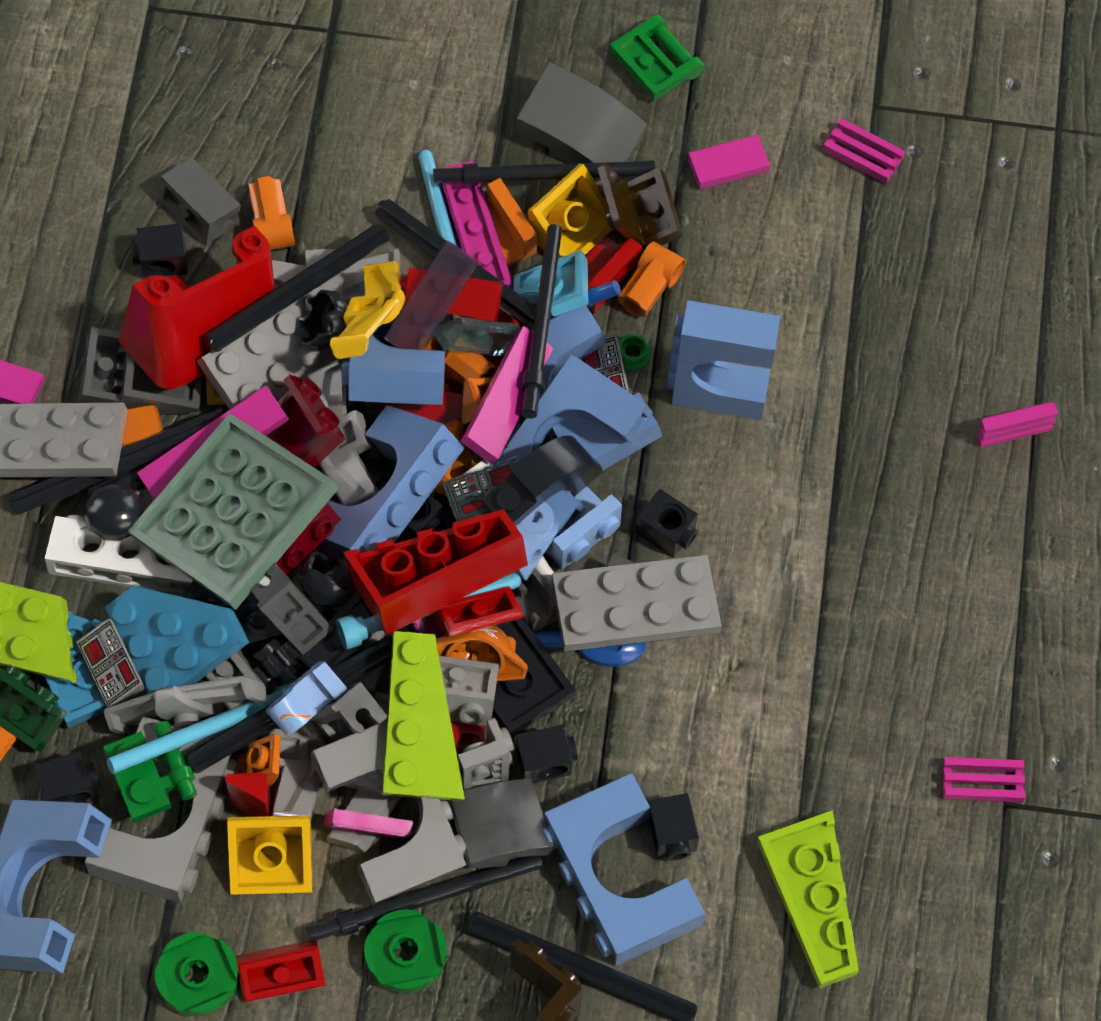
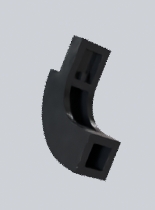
[482,435,603,526]

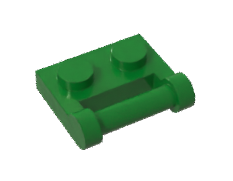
[609,14,706,102]

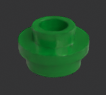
[618,333,652,371]

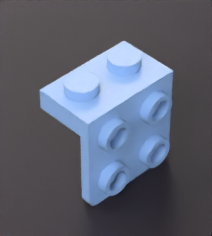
[545,486,622,570]

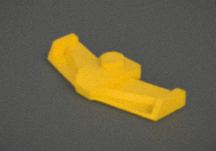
[330,261,406,359]

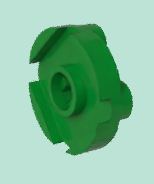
[364,909,447,994]
[155,932,239,1017]

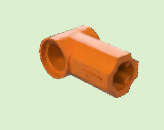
[249,176,295,250]
[618,241,686,317]
[420,331,497,386]

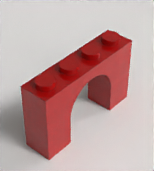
[380,268,503,428]

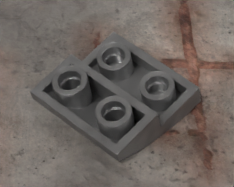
[448,779,553,869]

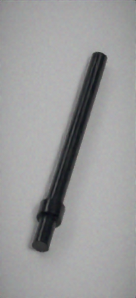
[432,160,655,186]
[521,224,562,419]
[306,856,543,943]

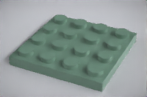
[128,413,339,610]

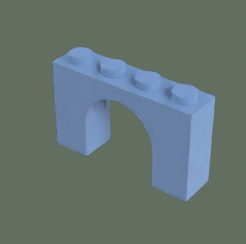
[342,283,450,405]
[666,300,781,420]
[504,305,663,470]
[491,354,653,536]
[317,405,465,560]
[543,773,706,966]
[0,800,112,974]

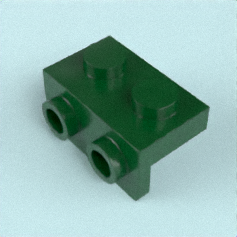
[0,664,68,752]

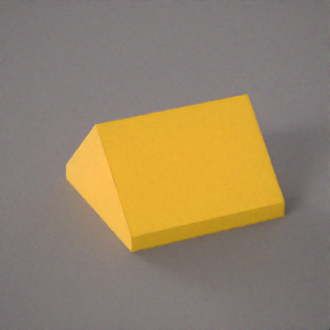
[528,164,613,258]
[227,815,312,895]

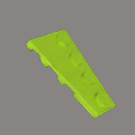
[382,631,465,801]
[757,810,859,989]

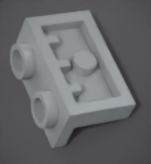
[439,656,499,726]
[458,718,514,791]

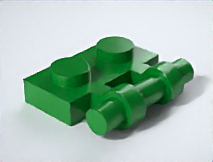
[103,721,197,823]

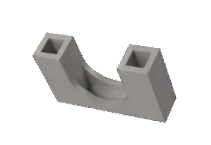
[85,716,239,904]
[310,721,466,906]

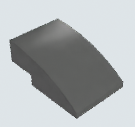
[516,62,647,164]
[78,326,203,414]

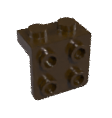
[596,162,683,252]
[511,939,582,1021]

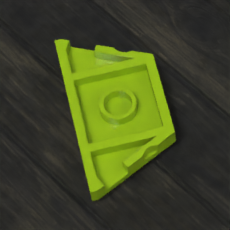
[0,582,77,684]

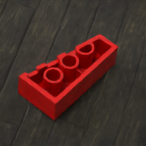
[343,509,528,636]

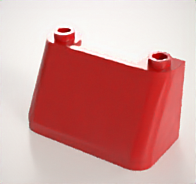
[118,226,275,389]

